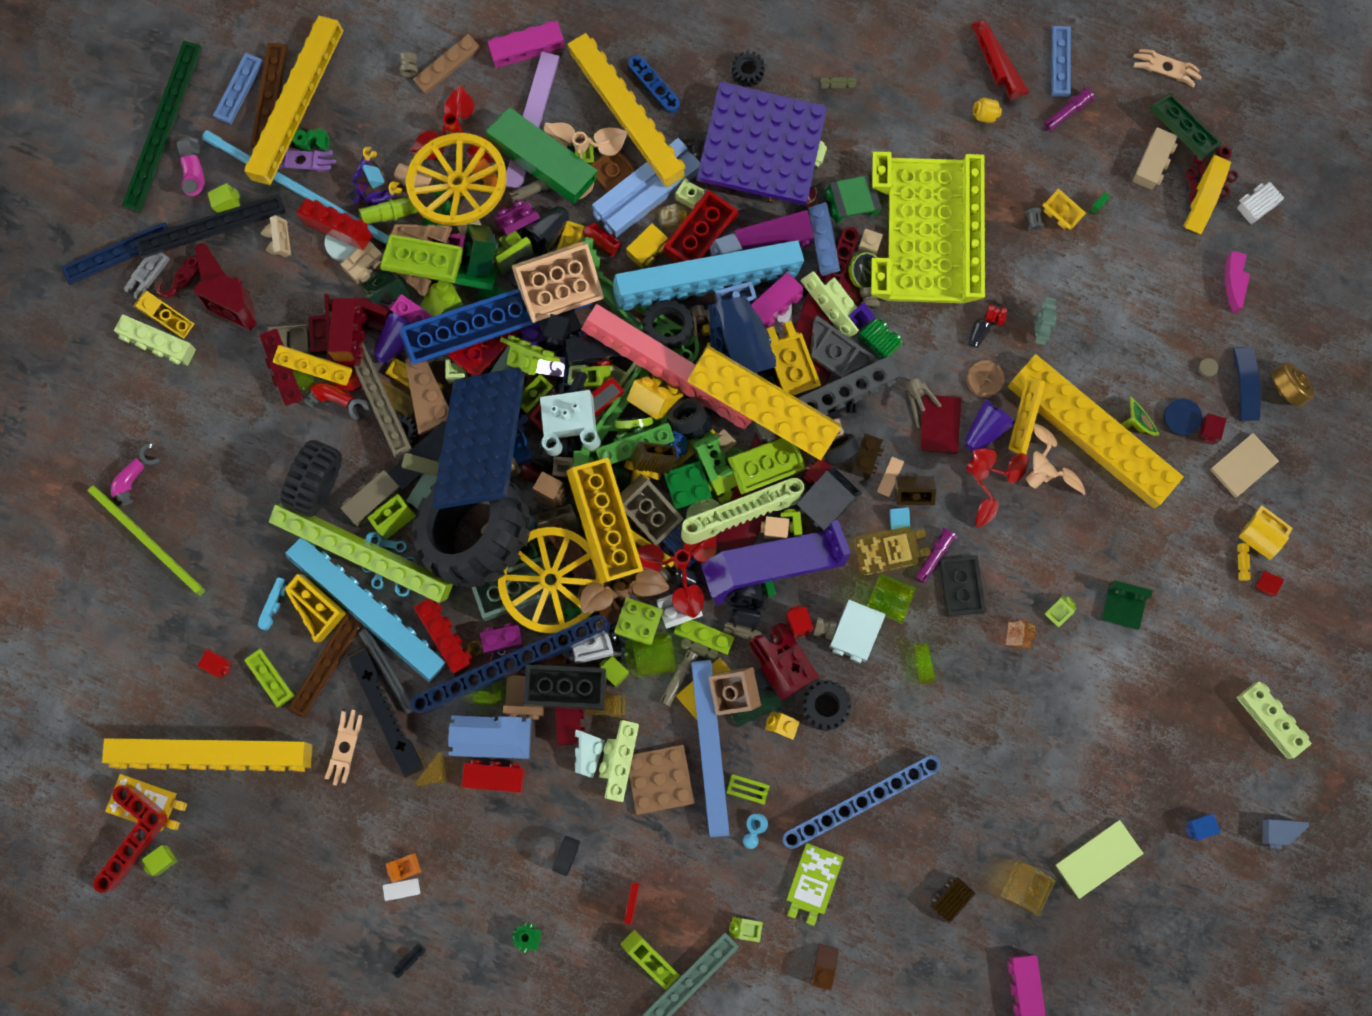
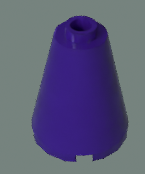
[373,310,410,364]
[964,399,1015,453]

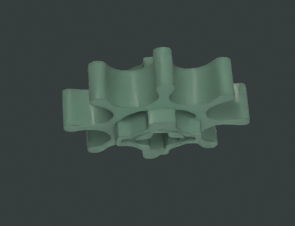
[1034,297,1057,345]

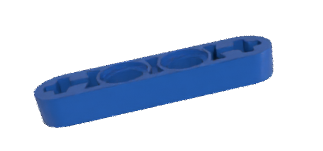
[628,55,680,114]

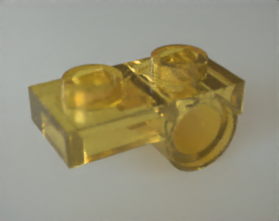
[586,695,627,717]

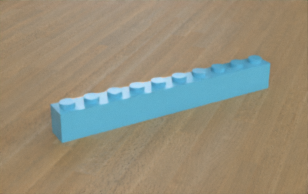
[285,538,446,683]

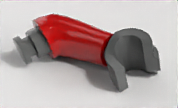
[303,382,373,421]

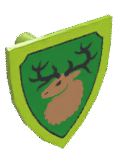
[1121,397,1160,436]

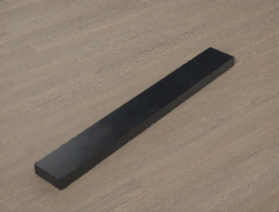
[135,194,286,259]

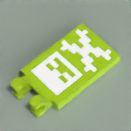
[786,843,844,926]

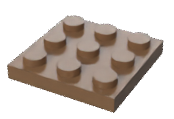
[629,745,695,815]

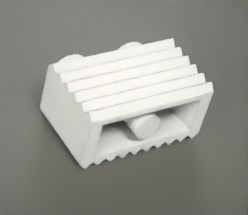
[1237,182,1284,225]

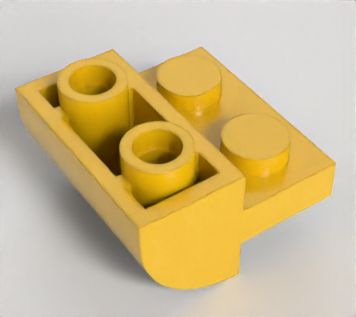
[1238,505,1293,560]

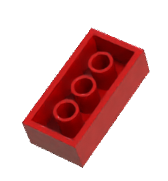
[664,189,739,263]

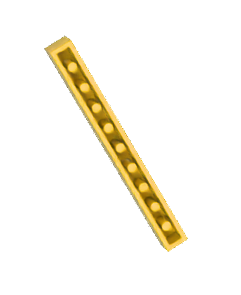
[244,16,343,185]
[567,33,686,188]

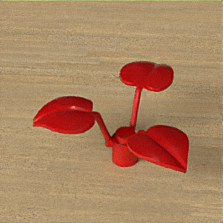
[410,86,495,164]
[966,448,1029,528]
[637,535,717,618]

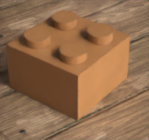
[708,667,761,716]

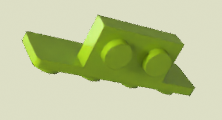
[500,335,560,375]

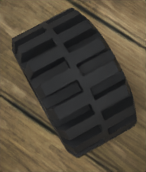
[801,680,852,731]

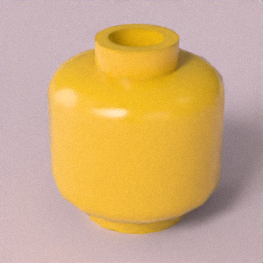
[973,97,1002,124]

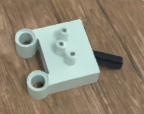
[540,371,601,456]

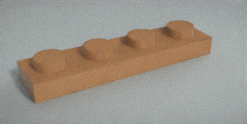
[413,34,481,95]

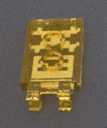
[853,526,931,576]

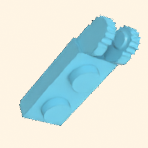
[258,577,288,631]

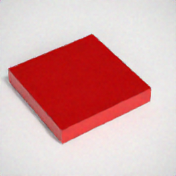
[624,882,640,924]

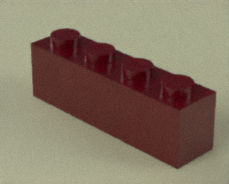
[553,664,585,746]

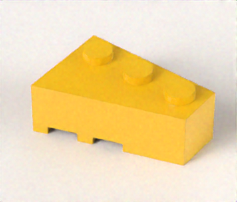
[285,574,346,642]

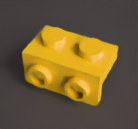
[1042,188,1086,230]

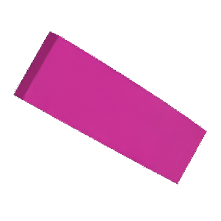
[1225,251,1250,314]

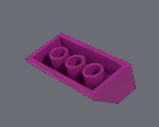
[734,210,814,251]

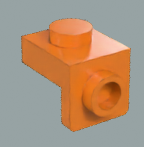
[386,853,421,883]

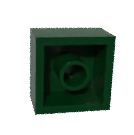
[461,224,498,277]

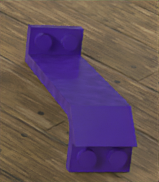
[701,520,851,605]

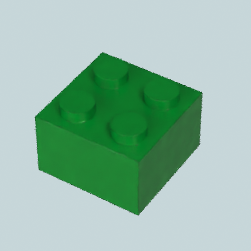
[662,459,712,509]

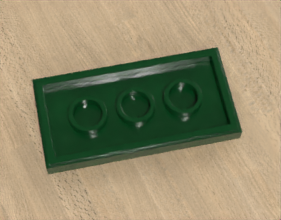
[1149,93,1222,160]

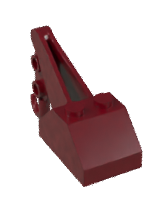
[156,243,257,332]

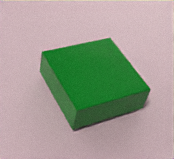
[1089,192,1110,215]

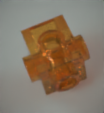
[1006,619,1036,649]

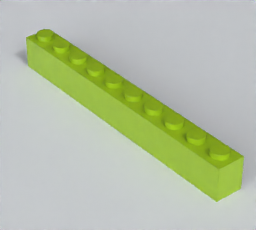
[269,503,453,603]

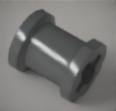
[1025,208,1044,231]

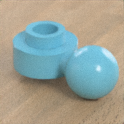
[743,814,768,849]

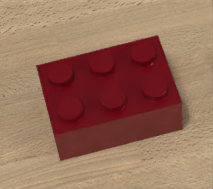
[328,298,367,366]

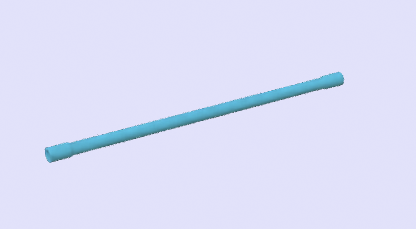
[202,130,389,245]

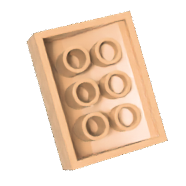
[511,241,604,323]

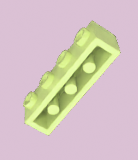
[114,314,196,366]
[1236,681,1312,760]

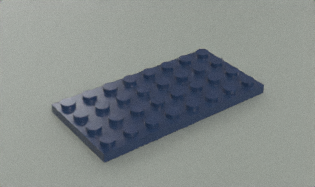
[432,367,525,510]

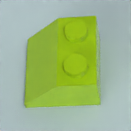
[420,281,464,317]

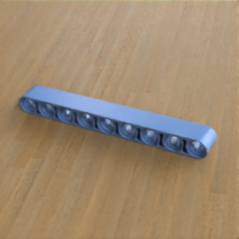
[691,660,729,838]
[782,756,940,849]

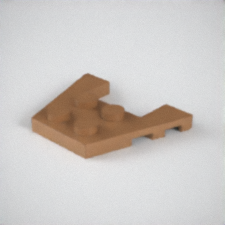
[382,224,452,296]

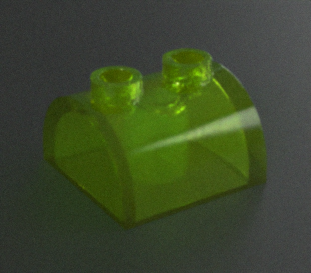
[866,573,916,624]
[632,633,676,678]

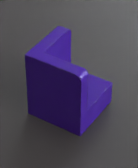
[848,302,875,330]

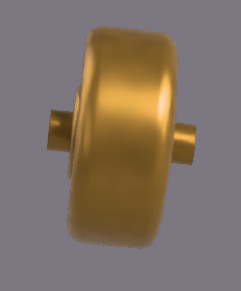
[1272,362,1314,407]

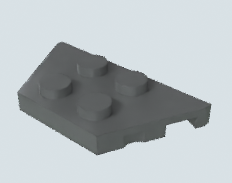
[810,316,875,379]

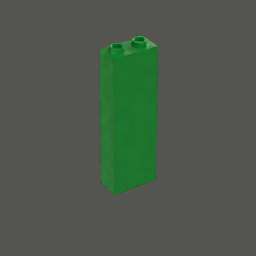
[486,107,598,204]

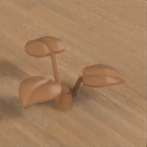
[580,569,669,614]

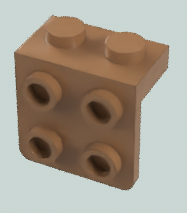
[503,676,545,720]

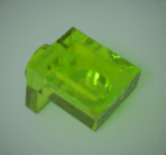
[472,684,502,705]

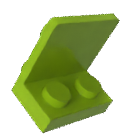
[614,597,663,645]

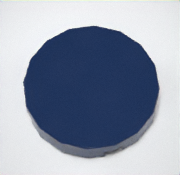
[1163,398,1203,436]

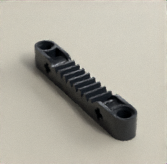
[348,646,424,778]

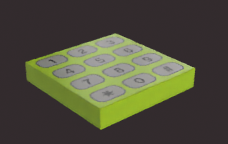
[496,237,533,275]

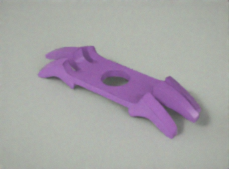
[279,150,336,172]

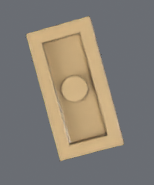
[260,215,291,257]

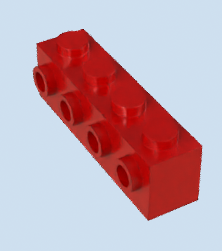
[296,198,373,251]
[414,598,473,676]

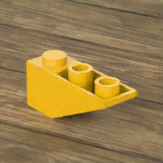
[133,291,194,339]

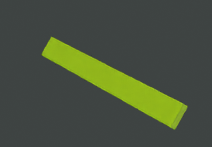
[87,486,205,596]

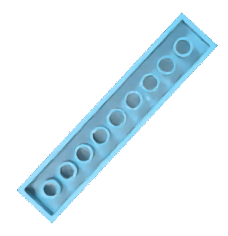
[612,240,804,310]

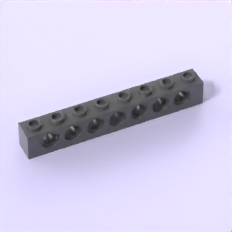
[751,356,900,443]

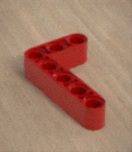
[93,785,167,893]

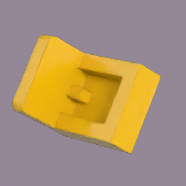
[765,712,800,740]

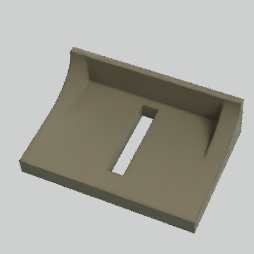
[268,324,309,353]

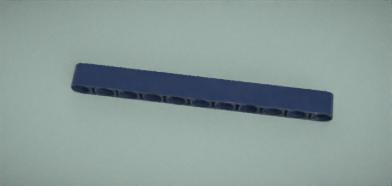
[410,615,611,714]

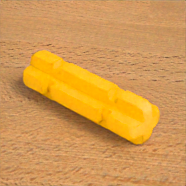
[1237,543,1251,581]

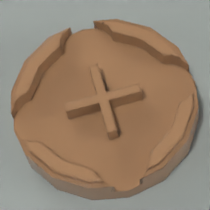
[966,360,1005,398]

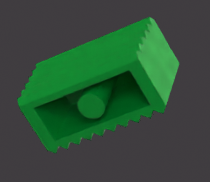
[858,318,903,359]

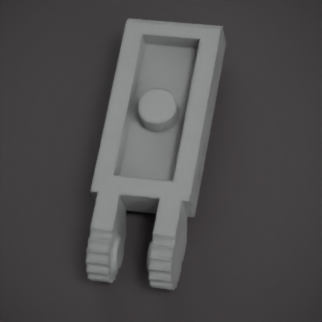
[124,253,170,299]

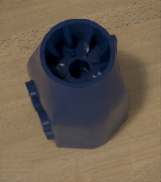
[708,296,776,373]

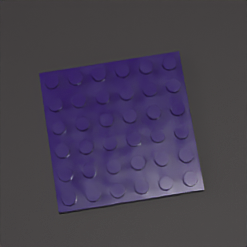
[696,82,827,206]

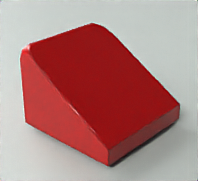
[1255,571,1285,597]

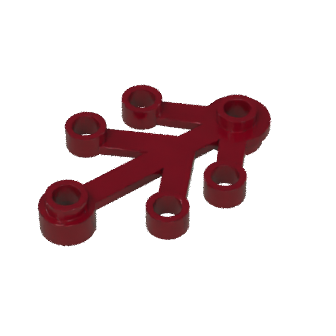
[1184,146,1238,204]

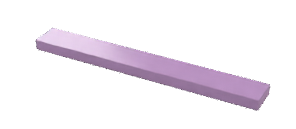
[506,52,560,190]

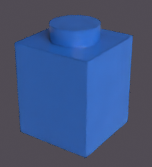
[1186,814,1221,841]

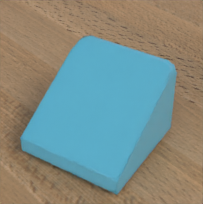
[362,165,385,189]
[889,507,910,531]

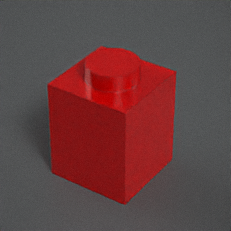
[197,649,232,679]

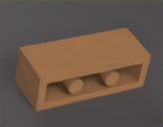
[532,472,567,509]

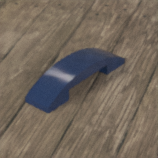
[1233,347,1261,421]

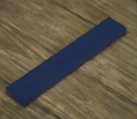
[61,222,169,285]

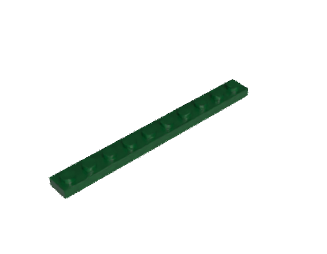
[121,40,202,213]

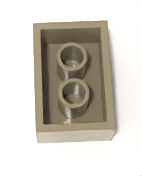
[620,474,683,545]

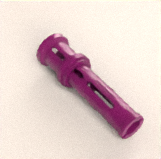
[1043,87,1095,131]
[914,528,958,584]

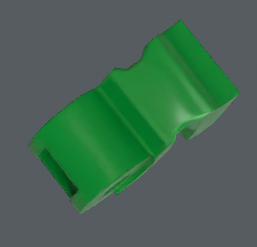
[292,128,330,152]

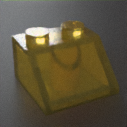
[1001,860,1056,917]

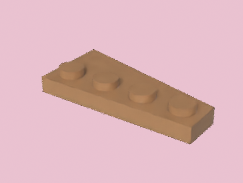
[405,358,449,436]

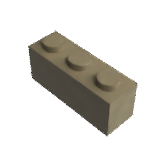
[340,470,402,528]

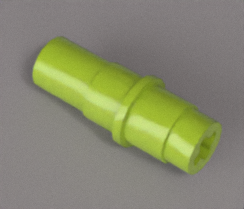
[358,198,417,224]

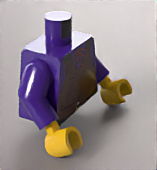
[348,147,402,206]

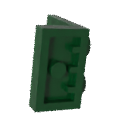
[1101,580,1153,630]

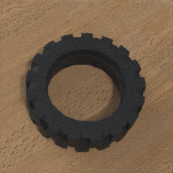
[643,300,693,350]

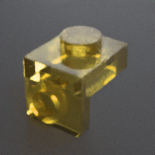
[657,204,687,228]

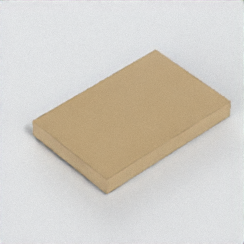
[1210,433,1279,498]

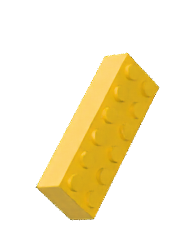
[566,457,643,584]

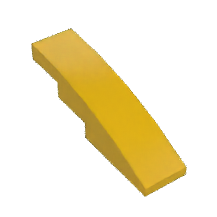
[1183,155,1231,234]

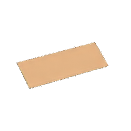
[877,457,904,497]

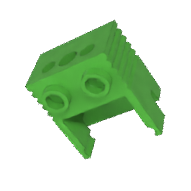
[689,431,733,482]

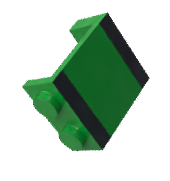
[825,175,882,224]

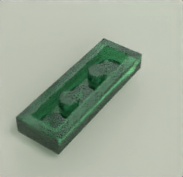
[731,689,791,728]

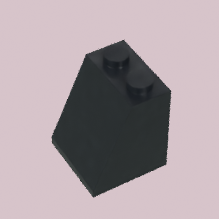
[797,467,862,530]

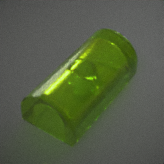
[913,643,936,685]

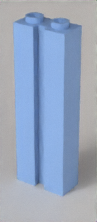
[592,138,700,238]

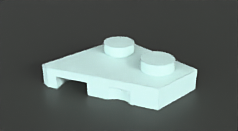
[575,730,605,778]

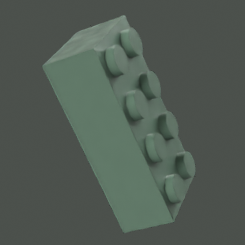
[472,556,554,621]

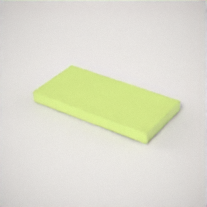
[1055,820,1144,899]

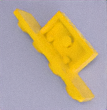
[273,345,352,386]

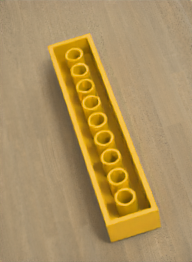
[1008,354,1184,509]
[102,739,312,772]

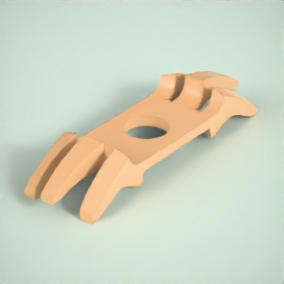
[1133,49,1202,88]
[324,710,363,786]

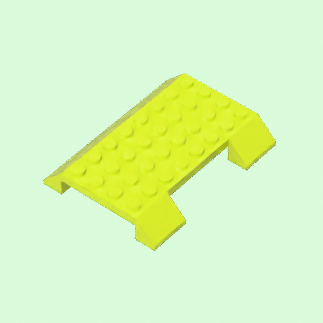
[871,151,985,303]

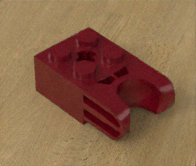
[749,623,820,701]

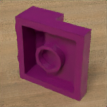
[493,199,540,235]

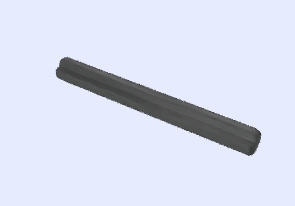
[359,628,414,714]

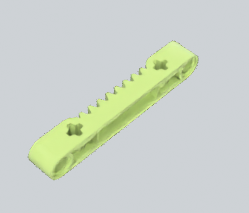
[681,478,804,544]

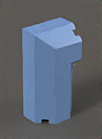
[448,716,532,759]

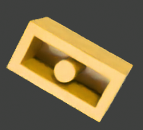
[626,224,668,269]

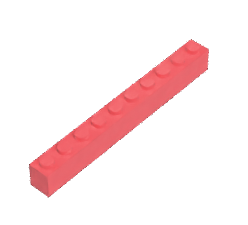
[581,304,752,430]

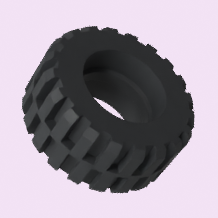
[280,440,342,517]

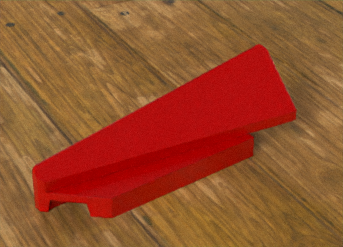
[972,20,1029,99]

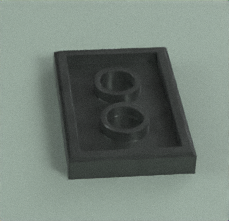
[939,555,986,617]

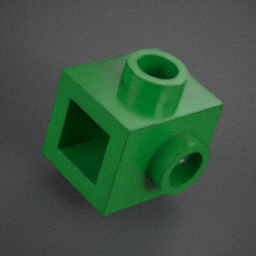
[511,922,543,953]

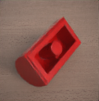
[582,223,623,258]

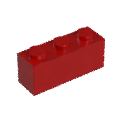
[462,760,525,793]

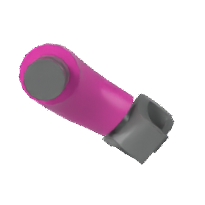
[176,136,205,196]
[110,442,161,508]

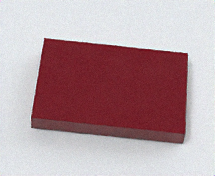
[919,394,961,454]

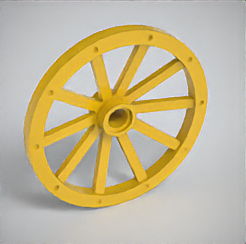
[406,133,507,226]
[498,527,604,633]

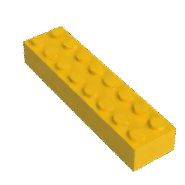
[687,345,841,460]

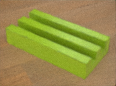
[726,774,770,805]

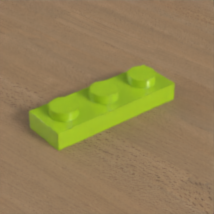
[674,620,735,656]
[244,649,294,708]

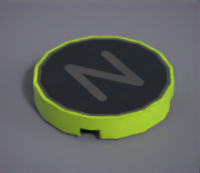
[848,252,878,289]
[614,416,653,429]

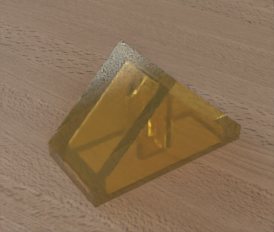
[415,752,448,787]

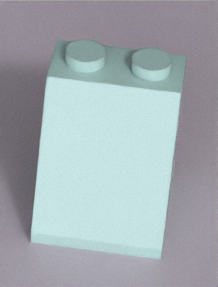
[829,600,886,664]

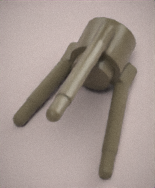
[906,379,941,428]

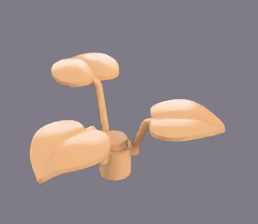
[544,123,627,199]
[1025,423,1086,496]

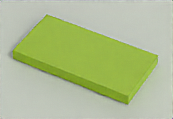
[380,234,464,283]
[728,438,806,494]

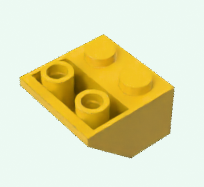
[627,375,684,420]

